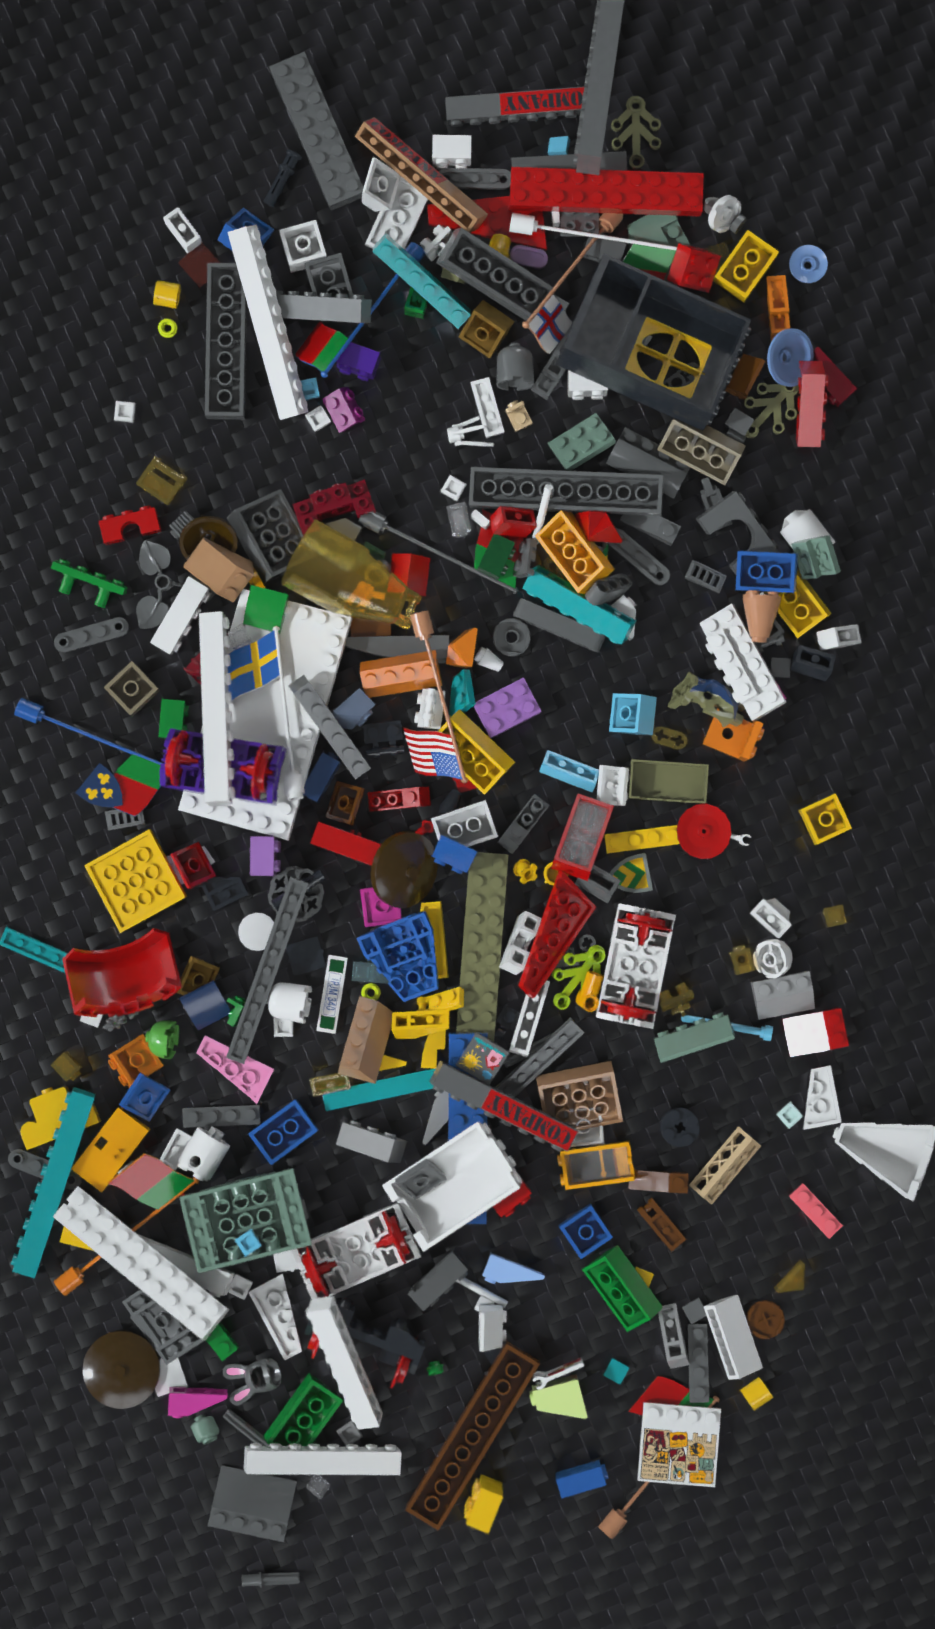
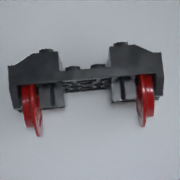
[304,1297,425,1388]

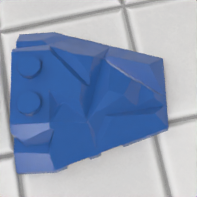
[356,911,439,1002]

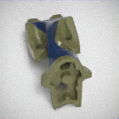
[668,672,745,727]

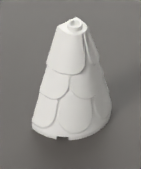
[833,1123,935,1201]

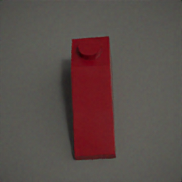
[813,347,857,407]

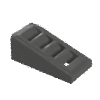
[684,560,727,594]
[105,809,146,831]

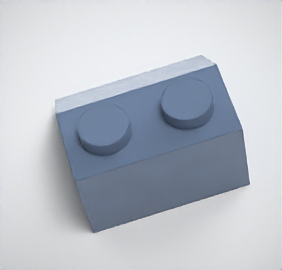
[332,688,375,729]

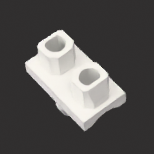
[420,225,453,262]

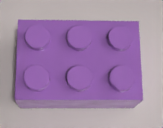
[473,677,541,738]
[250,837,281,876]

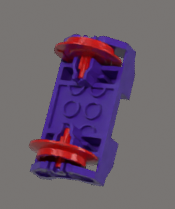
[160,728,287,806]

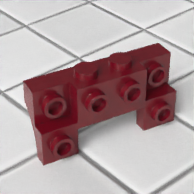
[292,480,376,537]

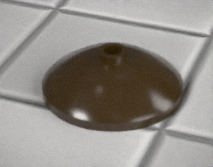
[179,516,237,560]

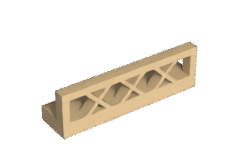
[689,1127,761,1205]

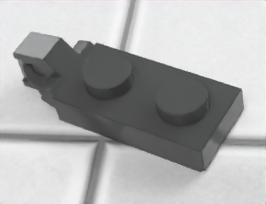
[700,477,732,531]

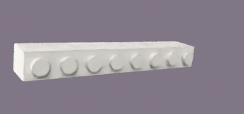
[307,1296,383,1429]
[244,1443,401,1475]

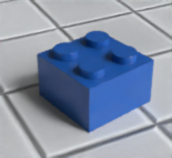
[559,1203,613,1259]

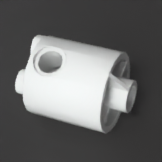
[780,509,835,549]
[177,1126,230,1181]

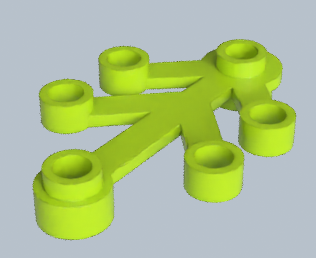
[552,945,605,1010]

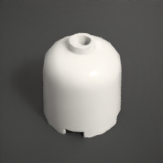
[266,982,312,1024]

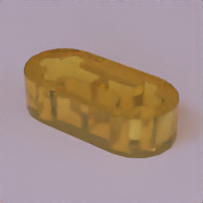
[651,726,687,750]

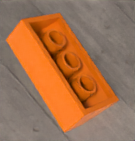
[360,650,443,698]

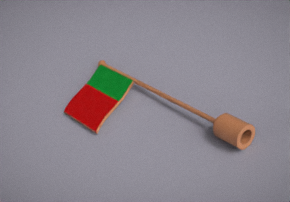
[598,1376,719,1539]

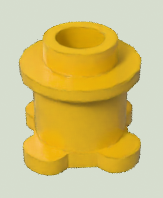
[513,859,537,884]

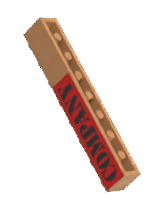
[355,118,488,233]

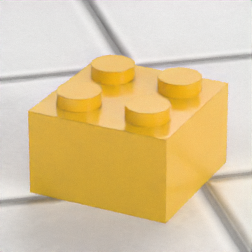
[798,793,852,845]

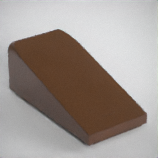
[350,618,391,637]

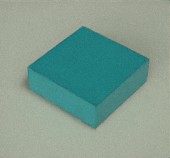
[603,1358,629,1384]

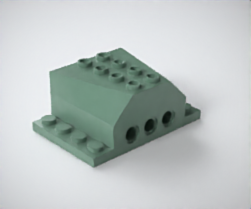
[179,1168,312,1273]

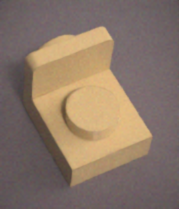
[506,400,533,432]

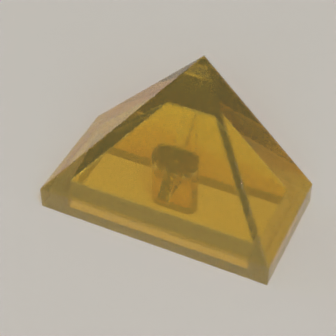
[774,1260,805,1293]

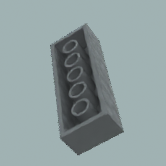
[436,228,553,321]

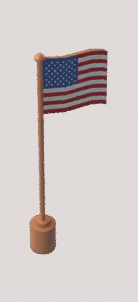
[403,610,468,783]

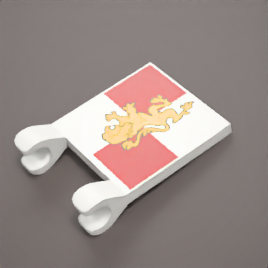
[533,1358,584,1390]

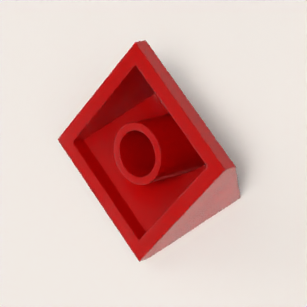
[388,554,430,596]
[170,842,216,889]

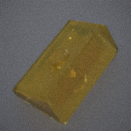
[309,1073,351,1097]

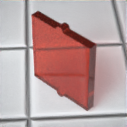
[178,243,220,288]

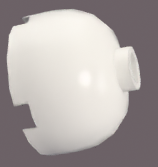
[753,939,793,978]

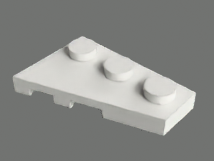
[803,1065,842,1130]

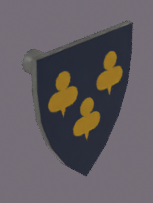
[76,763,123,807]

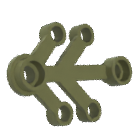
[611,96,661,170]
[744,382,799,439]

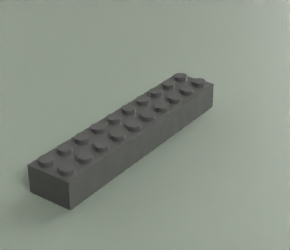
[573,0,624,175]
[469,467,664,516]

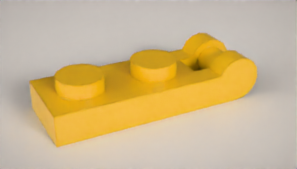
[417,987,464,1011]

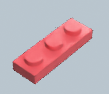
[789,1183,843,1239]

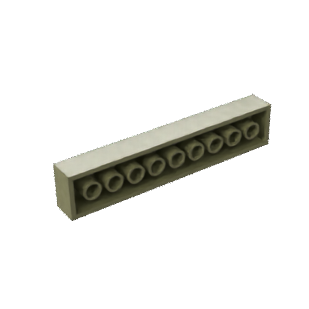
[456,852,508,1042]

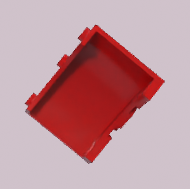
[62,928,182,1017]

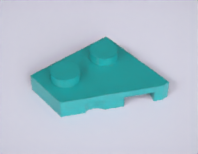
[449,669,476,717]

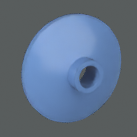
[789,245,828,283]

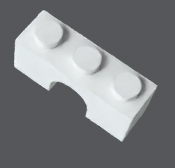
[499,911,542,975]

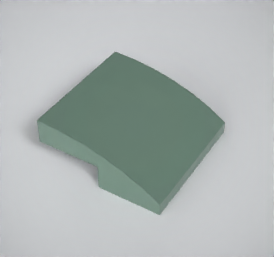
[792,535,841,579]

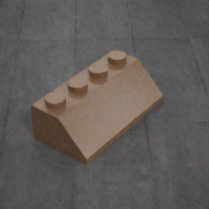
[338,996,393,1084]

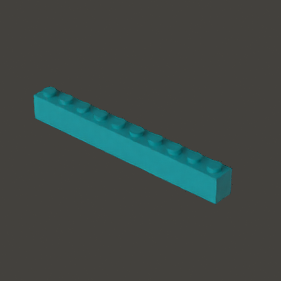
[11,1087,96,1279]

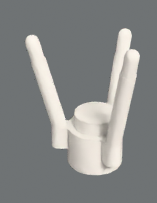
[447,416,494,446]

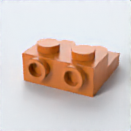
[108,1034,163,1088]

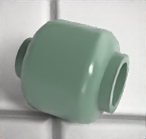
[191,1414,219,1445]

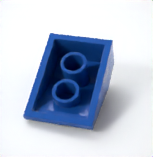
[432,835,477,875]

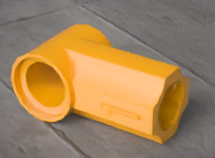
[575,971,604,1012]

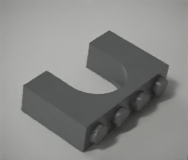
[696,491,779,575]

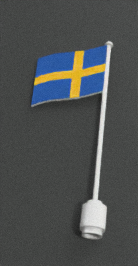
[228,626,305,800]

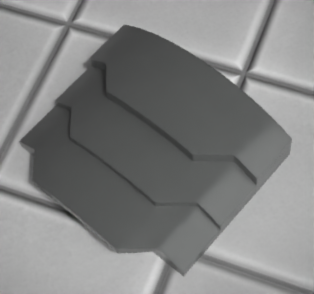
[122,1289,212,1365]

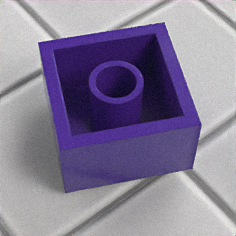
[336,342,381,381]

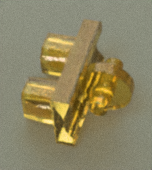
[660,983,695,1017]

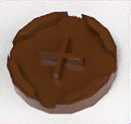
[746,1300,785,1339]

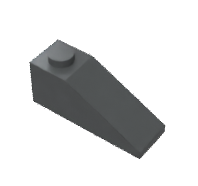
[620,515,681,546]

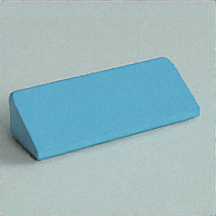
[539,750,599,792]

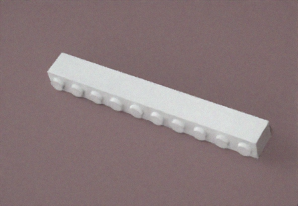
[228,225,308,420]
[199,611,235,806]

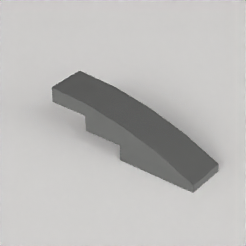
[531,323,573,400]

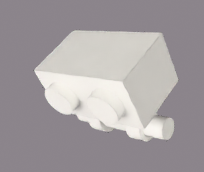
[414,688,446,730]

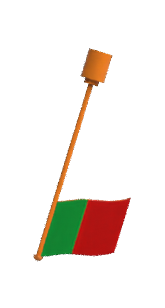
[54,1154,199,1296]

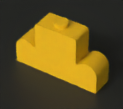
[20,1086,101,1150]

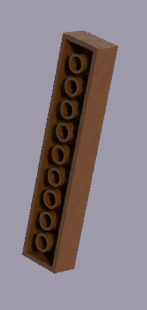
[405,1341,540,1531]

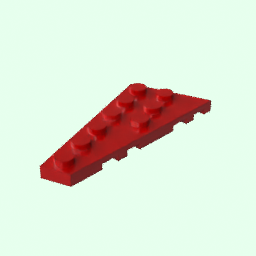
[427,196,547,251]
[518,871,596,998]

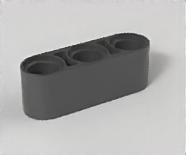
[585,573,632,606]

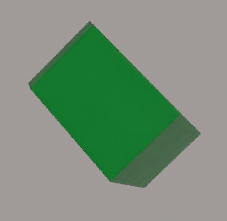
[404,287,427,319]

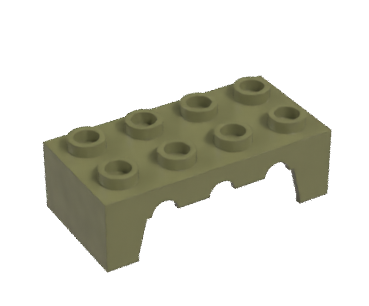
[628,759,709,804]

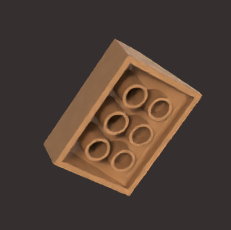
[536,1061,623,1130]

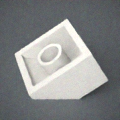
[362,158,401,212]
[478,1305,507,1351]

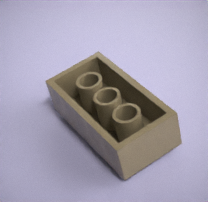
[657,418,746,485]

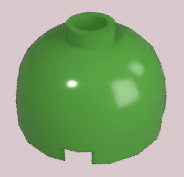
[145,1020,179,1059]

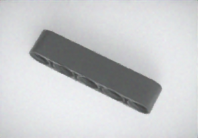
[513,598,606,653]

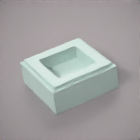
[776,1102,803,1129]

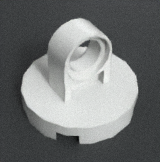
[704,195,741,233]

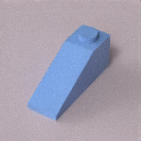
[482,1252,545,1284]

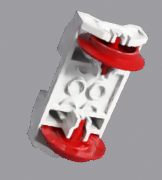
[596,904,676,1029]
[292,1202,421,1299]

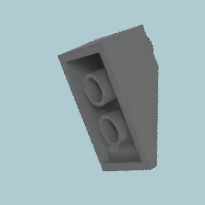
[304,253,353,322]

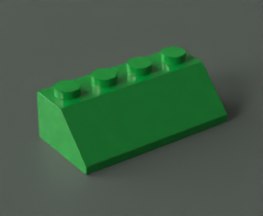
[582,1245,663,1332]
[264,1373,343,1446]

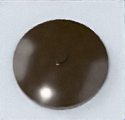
[371,831,438,908]
[83,1330,160,1409]

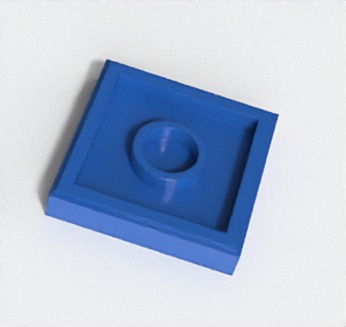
[119,1072,170,1122]

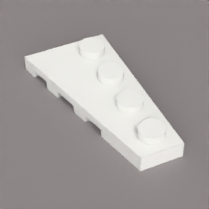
[249,1273,302,1360]

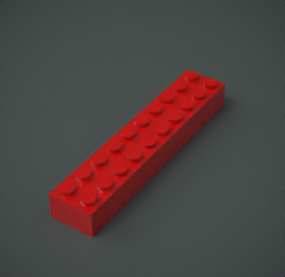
[510,167,704,216]

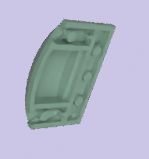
[627,215,691,286]

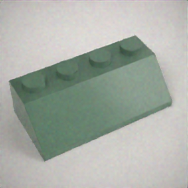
[654,1012,735,1063]

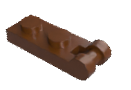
[637,1197,686,1252]

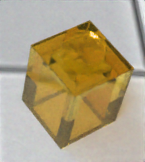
[51,1051,83,1082]

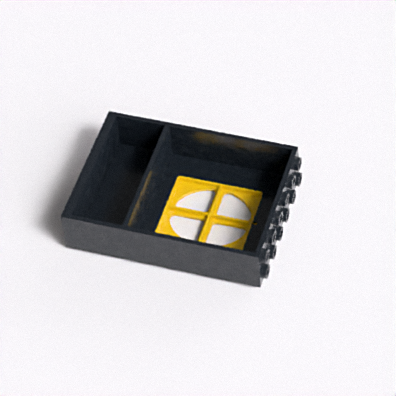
[555,254,751,431]

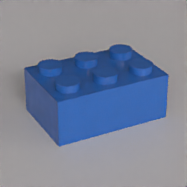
[736,550,798,593]
[249,1099,319,1165]

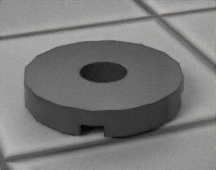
[493,618,531,657]

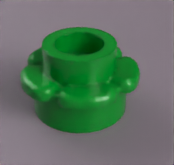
[426,1361,444,1376]

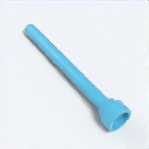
[681,1014,773,1041]

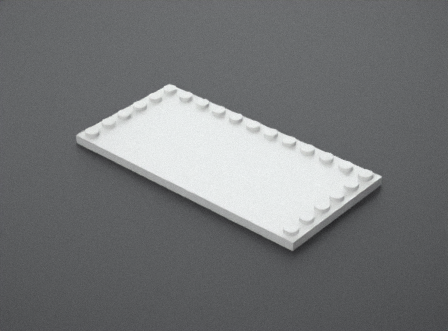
[178,589,353,841]

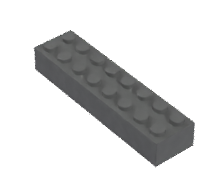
[269,52,363,211]
[205,263,247,420]

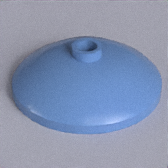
[767,328,814,387]

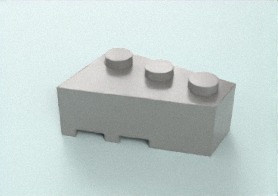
[336,1120,407,1163]

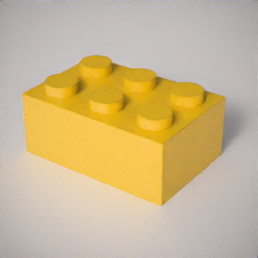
[713,230,779,303]

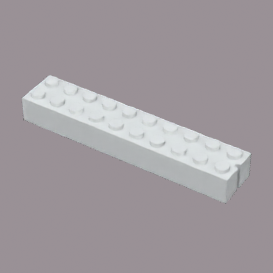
[53,1186,229,1341]

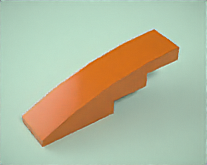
[766,275,790,342]

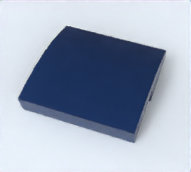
[180,980,231,1031]

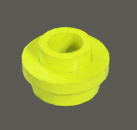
[158,319,177,338]
[361,983,381,1001]

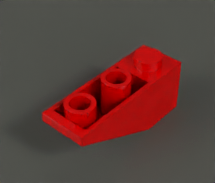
[368,787,431,812]

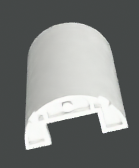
[382,1122,523,1252]

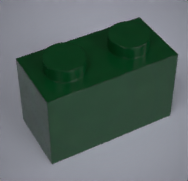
[477,534,516,580]

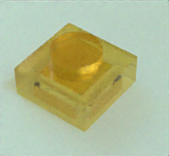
[823,905,846,927]

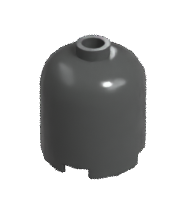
[496,343,534,391]

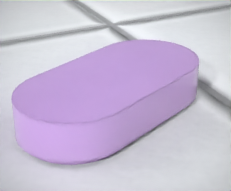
[510,245,548,269]

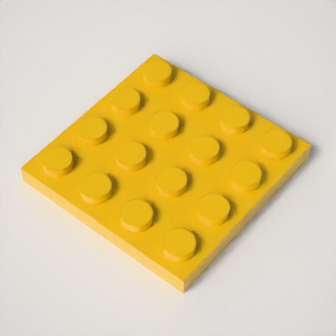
[84,829,187,933]

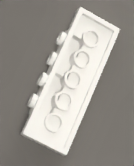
[699,603,786,722]

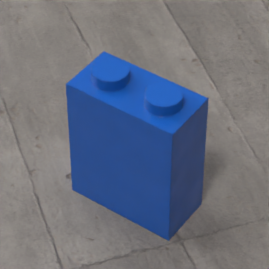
[555,1460,609,1498]

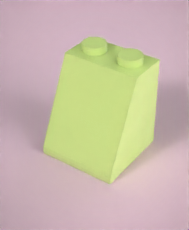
[529,1374,587,1419]

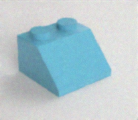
[609,693,657,735]

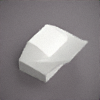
[750,898,792,939]

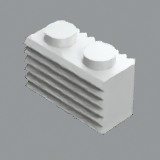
[163,208,202,253]

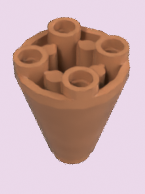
[743,590,781,643]

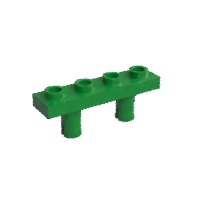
[51,559,128,608]

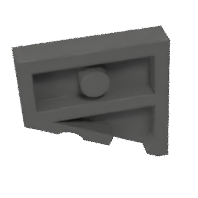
[513,538,537,578]

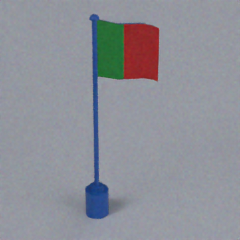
[296,242,425,378]
[14,698,164,817]

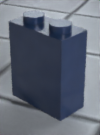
[303,751,341,804]

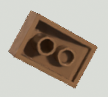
[184,537,254,603]

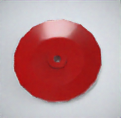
[676,804,731,859]

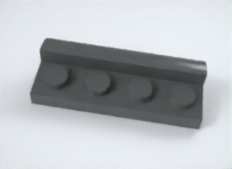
[606,427,690,498]

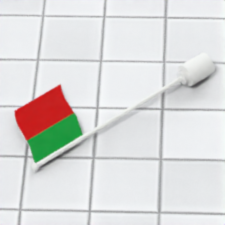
[509,213,677,280]

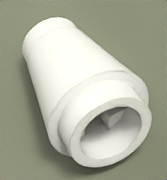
[474,647,504,672]

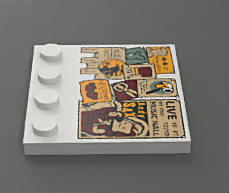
[637,1402,721,1487]

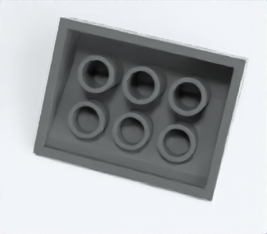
[227,489,318,584]
[208,1465,297,1542]

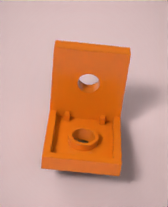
[703,709,765,762]

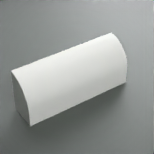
[703,1295,763,1380]

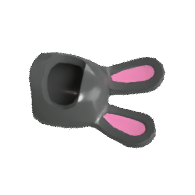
[223,1358,282,1406]

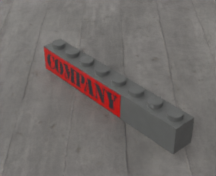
[445,87,584,127]
[430,1060,579,1152]

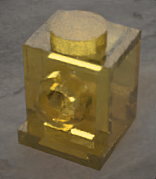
[730,945,755,975]

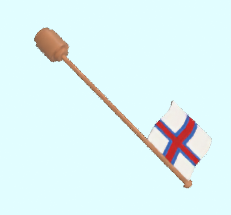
[522,213,624,354]

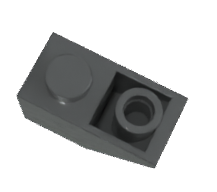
[320,517,364,548]

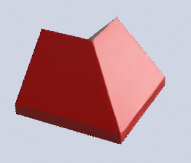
[575,511,622,543]

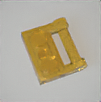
[136,456,187,506]

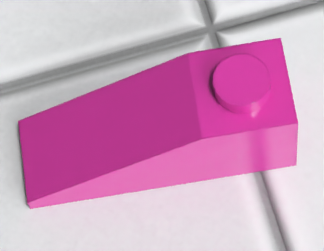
[168,1387,227,1418]

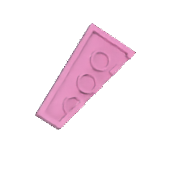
[196,1035,274,1104]

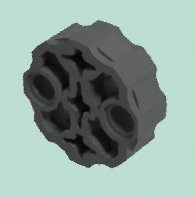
[268,866,325,922]

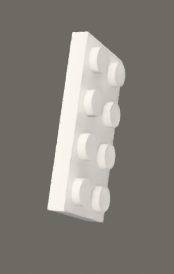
[365,177,428,250]

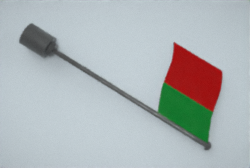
[358,509,523,594]

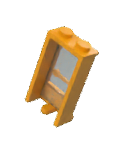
[557,1141,635,1190]

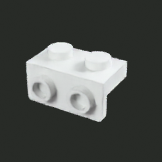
[596,765,630,806]

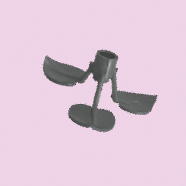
[136,540,216,629]

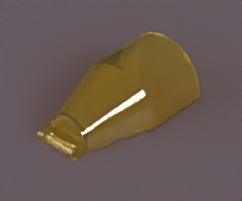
[282,519,421,629]

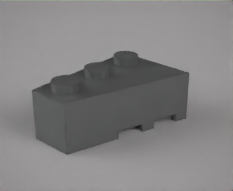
[408,1250,469,1311]

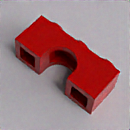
[99,505,162,545]

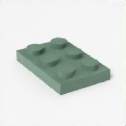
[548,413,616,471]

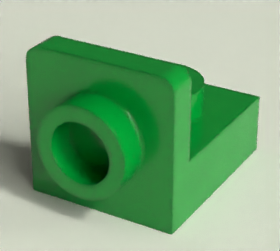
[227,996,246,1027]

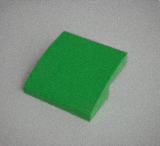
[243,585,289,634]

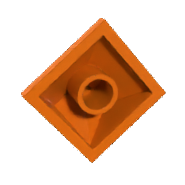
[446,628,478,668]

